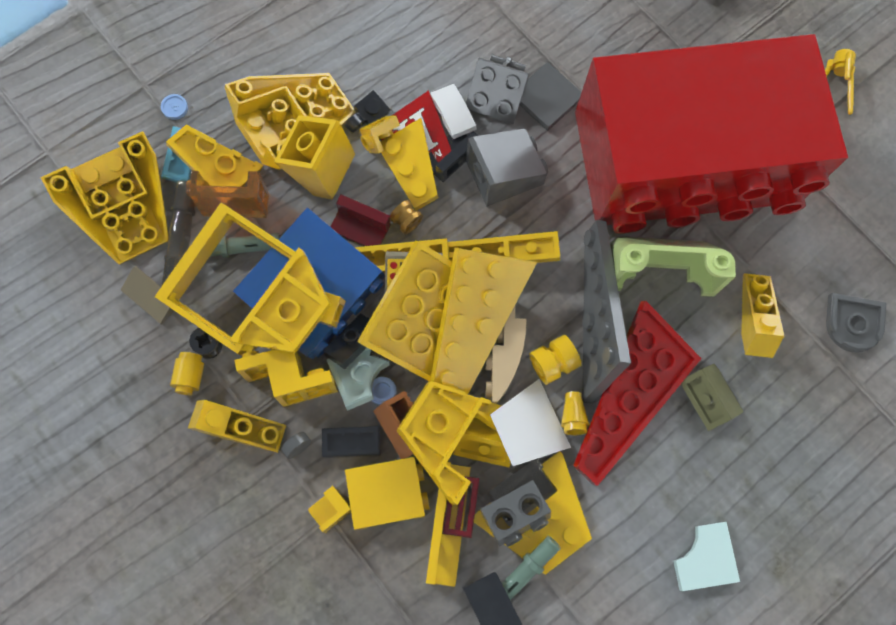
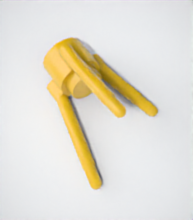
[825,49,856,115]

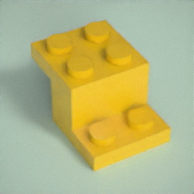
[234,349,338,407]

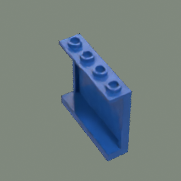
[233,207,385,359]

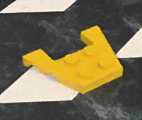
[396,381,503,505]
[474,451,592,575]

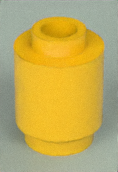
[170,352,204,395]

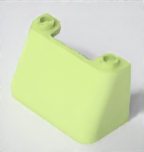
[610,237,736,297]

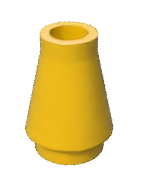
[561,391,590,436]

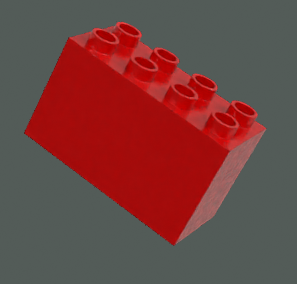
[575,34,848,234]

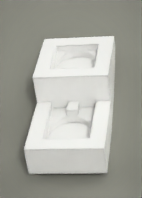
[430,84,477,139]

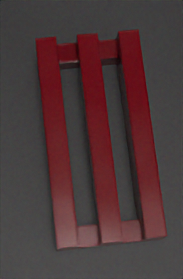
[442,476,480,538]

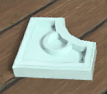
[327,348,390,411]
[673,522,740,591]

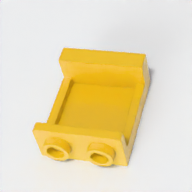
[345,457,430,530]

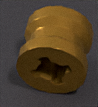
[390,200,423,234]

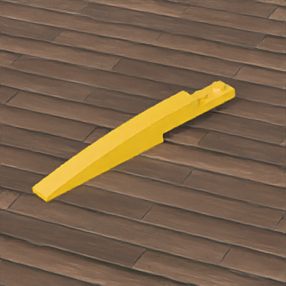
[355,231,560,274]

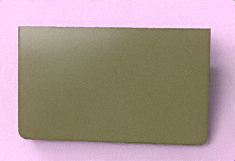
[681,364,743,431]

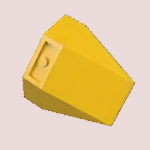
[225,73,356,170]
[40,131,170,265]

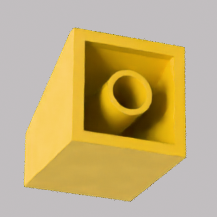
[274,115,355,200]

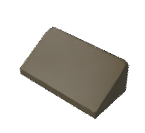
[121,266,174,325]

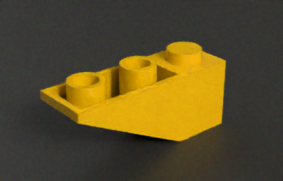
[741,273,784,358]
[188,400,286,453]

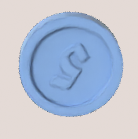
[161,94,188,120]

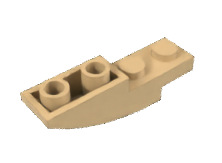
[485,306,526,404]

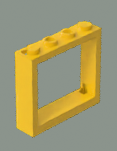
[155,203,295,355]

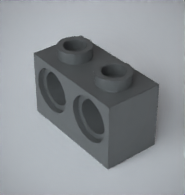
[481,480,551,547]

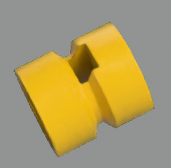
[529,335,582,385]

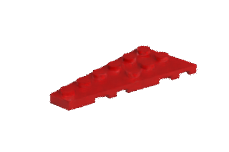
[573,301,702,486]

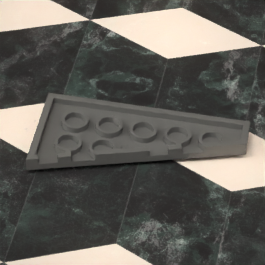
[582,220,631,404]

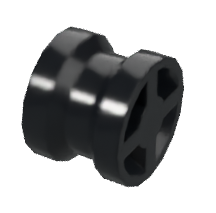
[189,328,223,359]

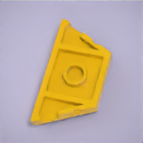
[230,248,331,353]

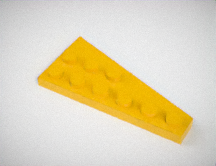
[430,248,537,394]

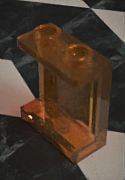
[186,171,269,218]

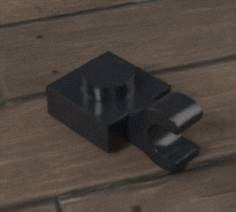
[345,90,391,134]

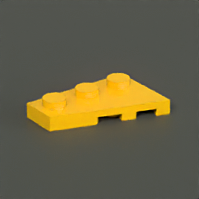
[381,118,439,211]
[166,124,264,202]

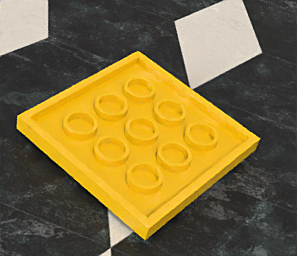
[357,240,452,381]

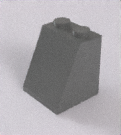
[466,129,548,207]

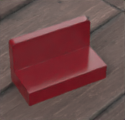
[330,194,391,246]

